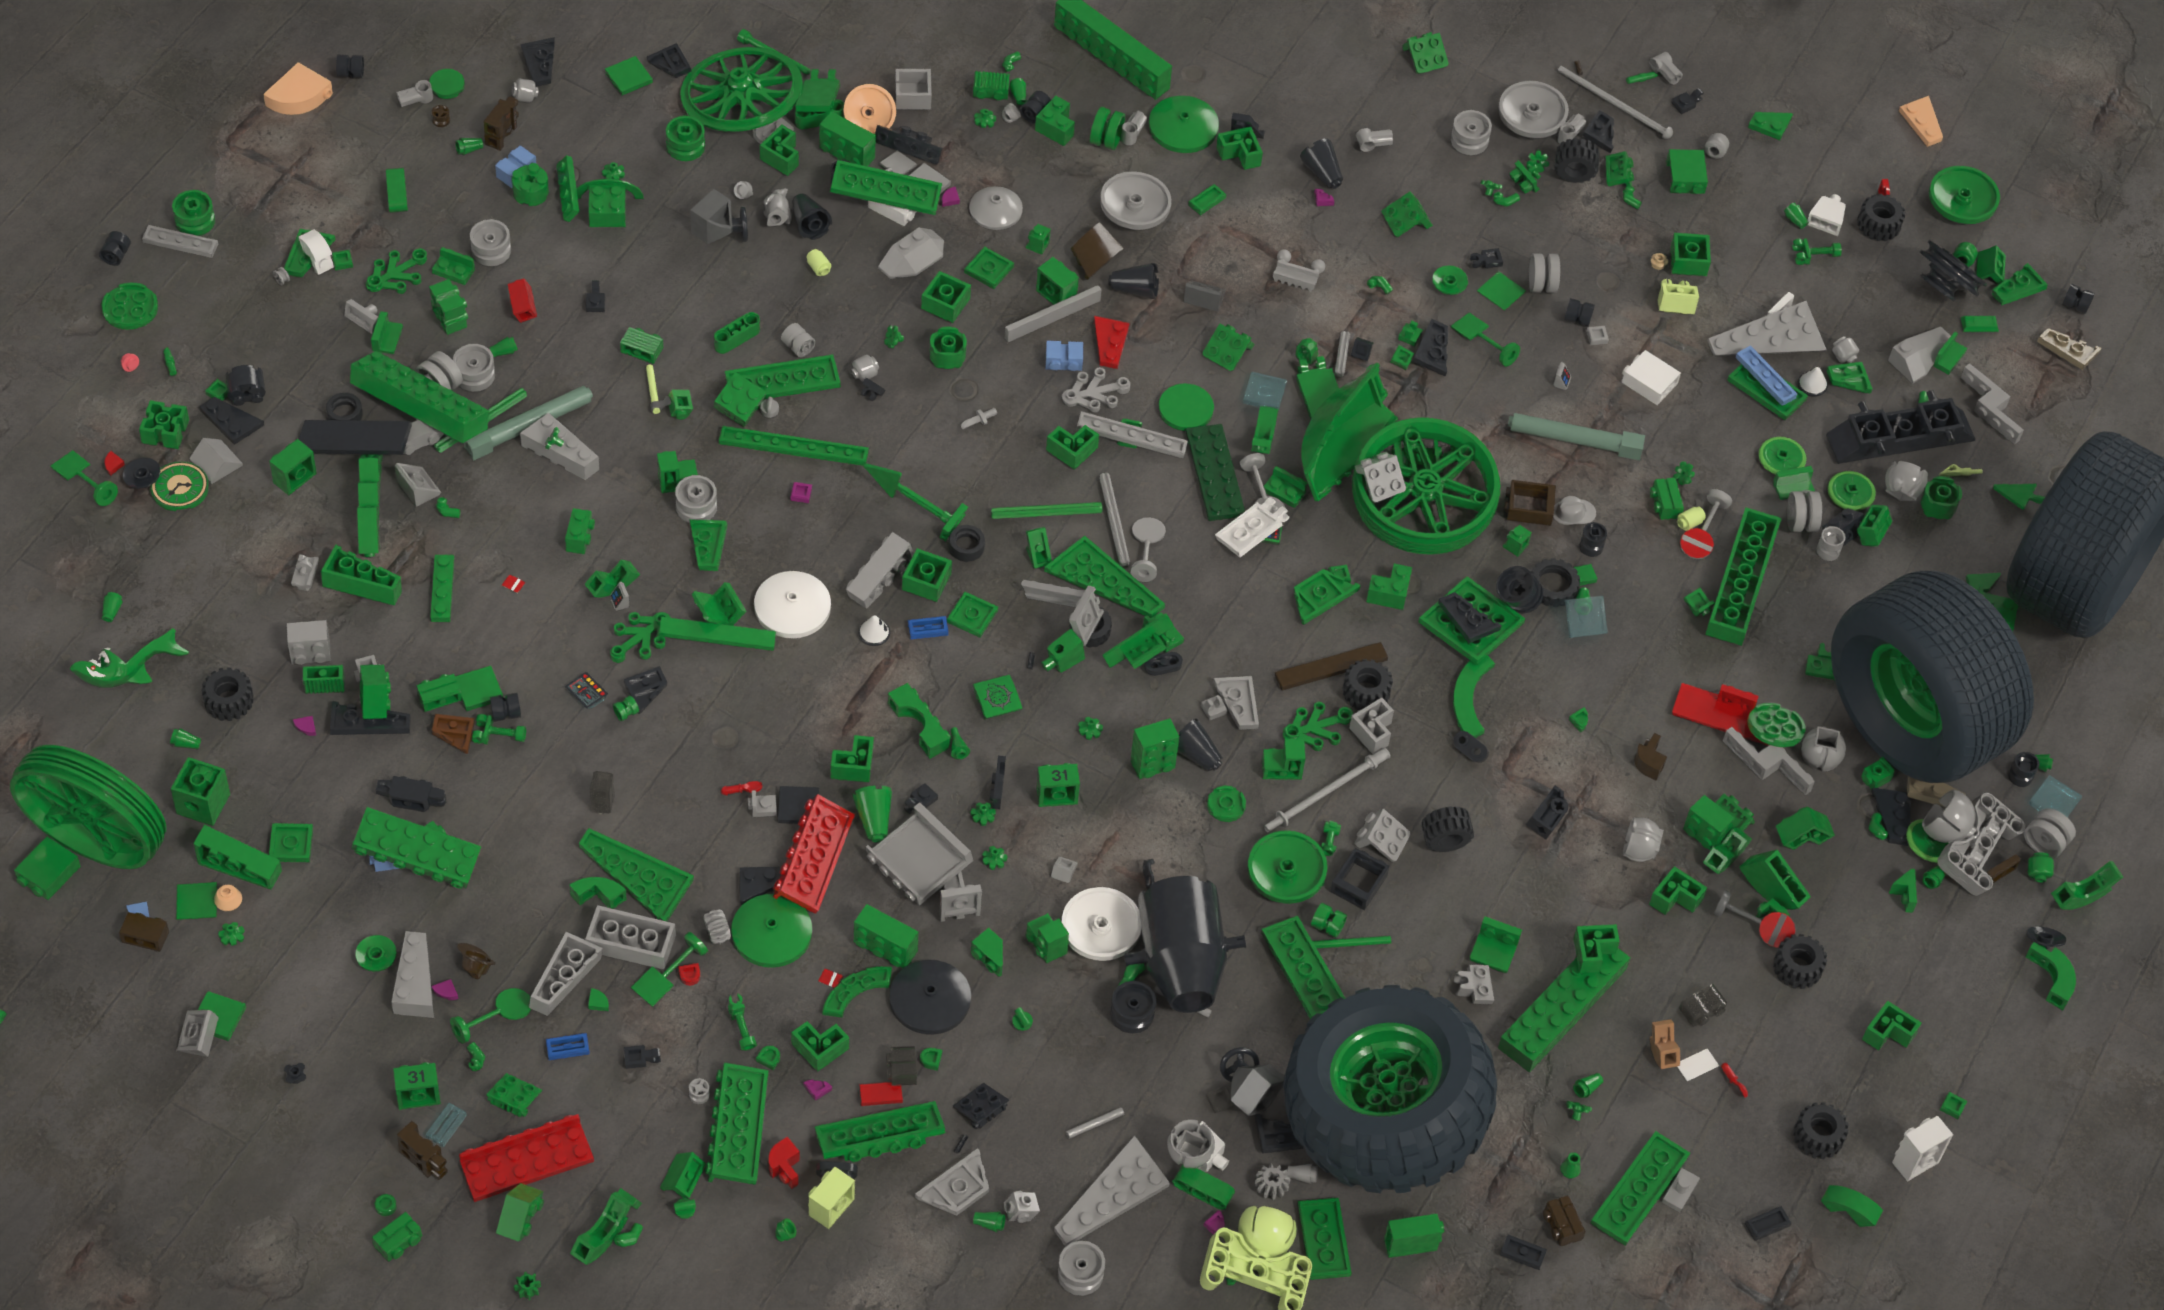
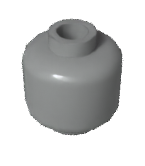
[511,78,538,103]
[1704,133,1729,159]
[1832,336,1859,363]
[851,355,879,382]

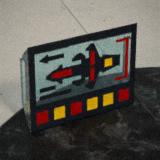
[565,672,608,709]

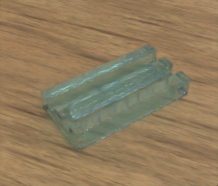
[426,1103,467,1147]

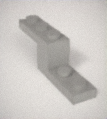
[1961,363,2024,444]
[1723,727,1815,795]

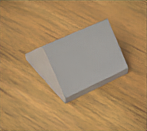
[189,438,243,484]
[395,463,441,507]
[177,1010,219,1057]

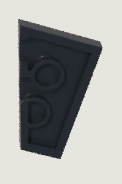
[1412,319,1448,376]
[1438,592,1502,643]

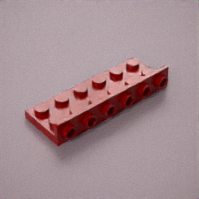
[773,794,855,914]
[459,1114,594,1202]

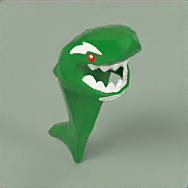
[70,628,189,688]

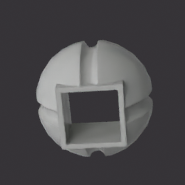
[1885,461,1928,501]
[1801,726,1846,771]
[1623,817,1664,862]
[1167,1120,1215,1169]

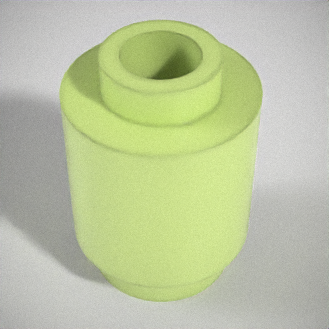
[806,249,831,276]
[1677,507,1706,531]

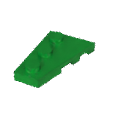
[1992,263,2048,305]
[690,519,728,571]

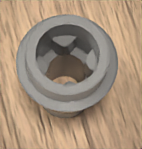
[1287,1163,1318,1184]

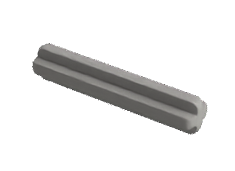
[1334,331,1350,377]

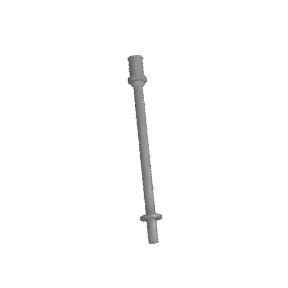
[1264,747,1390,832]

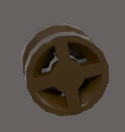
[432,105,450,127]

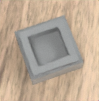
[1586,326,1609,345]

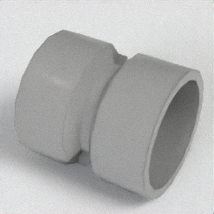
[781,323,815,357]
[1816,526,1845,561]

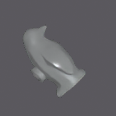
[763,188,792,226]

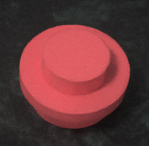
[121,353,139,372]

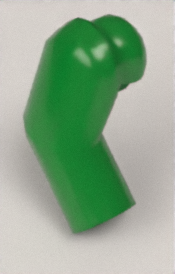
[1367,276,1393,295]
[614,1223,643,1247]

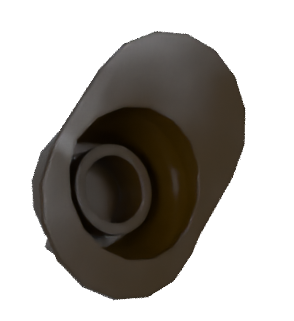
[457,943,496,980]

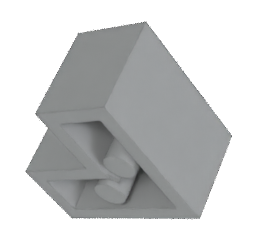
[1349,698,1394,754]

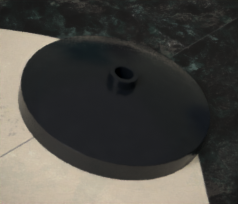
[890,960,971,1035]

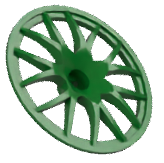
[681,47,803,131]

